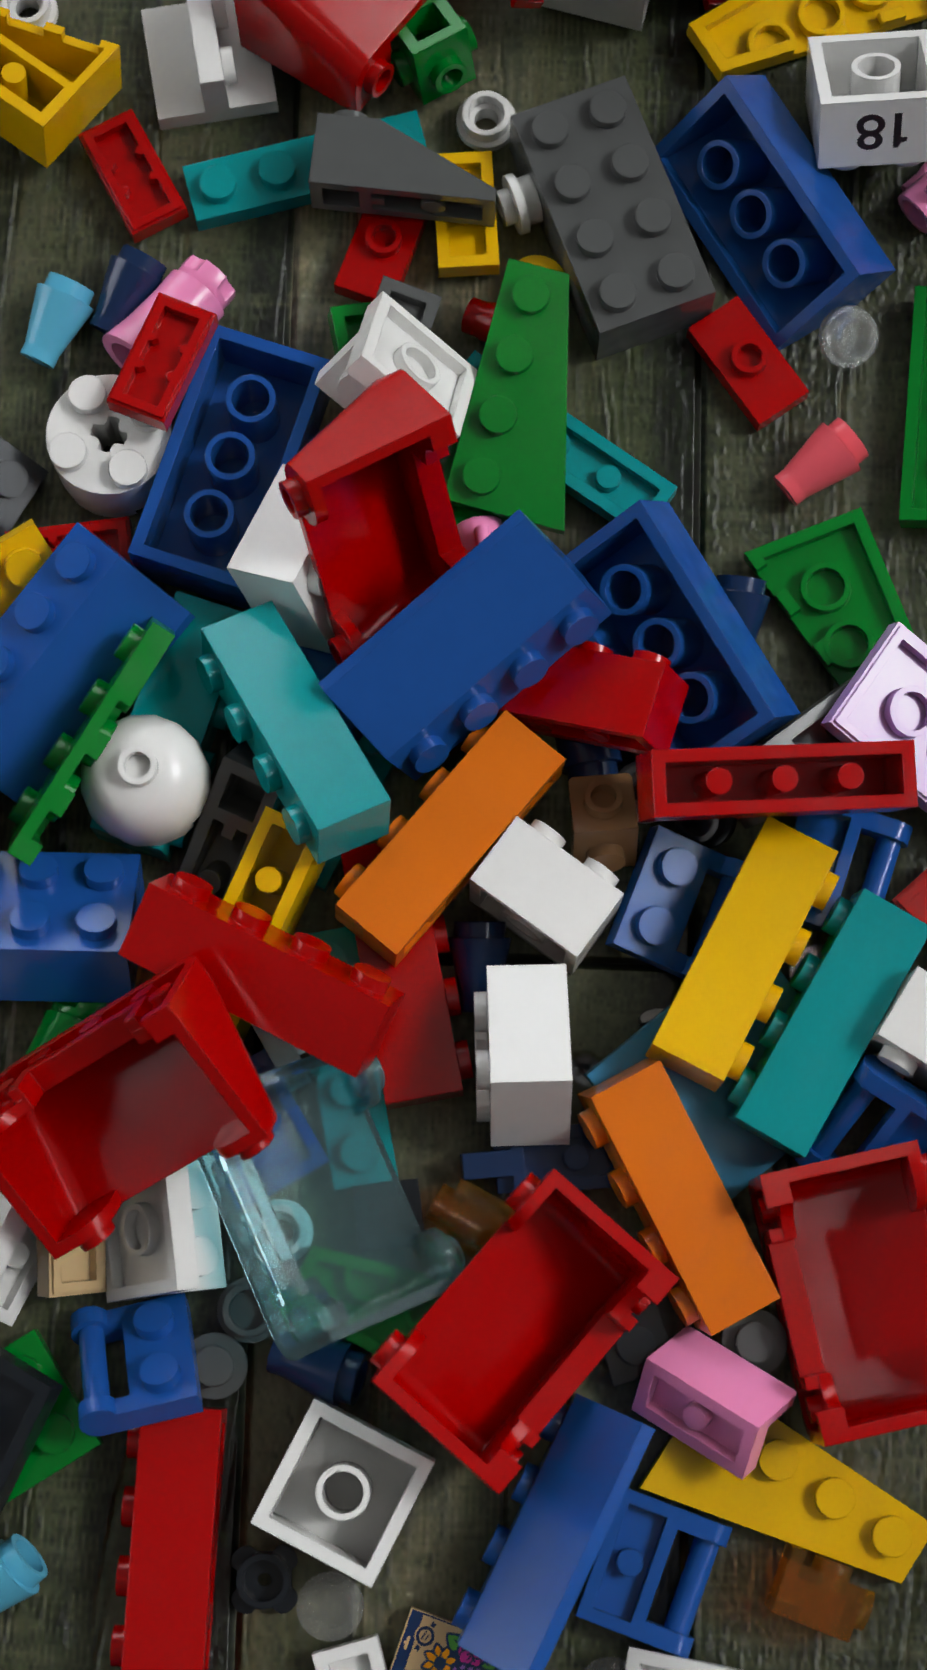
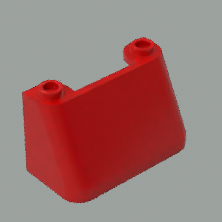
[234,0,427,112]
[279,369,469,666]
[0,955,278,1260]
[748,1140,927,1447]
[369,1168,679,1494]

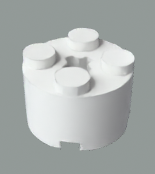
[46,374,173,518]

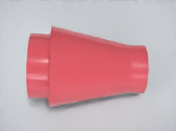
[773,417,869,506]

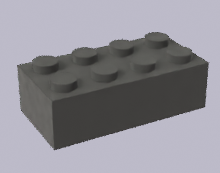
[509,75,716,361]

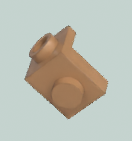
[568,773,639,872]

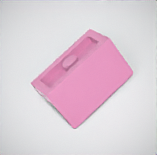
[631,1327,797,1480]

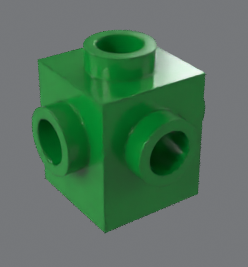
[391,0,478,105]

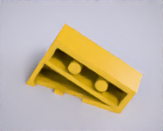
[0,7,122,168]

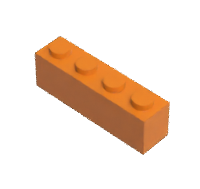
[334,710,566,968]
[577,1058,781,1336]

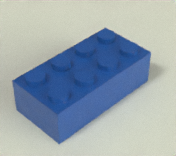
[128,325,330,610]
[566,500,801,749]
[0,851,145,1003]

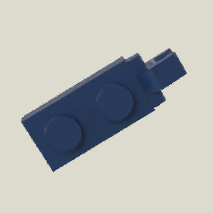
[460,1124,615,1194]

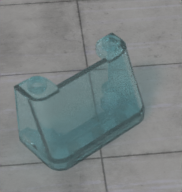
[197,1055,465,1361]

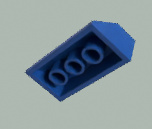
[655,75,896,350]
[318,509,612,781]
[0,522,195,802]
[451,1393,655,1670]

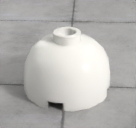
[81,715,211,846]

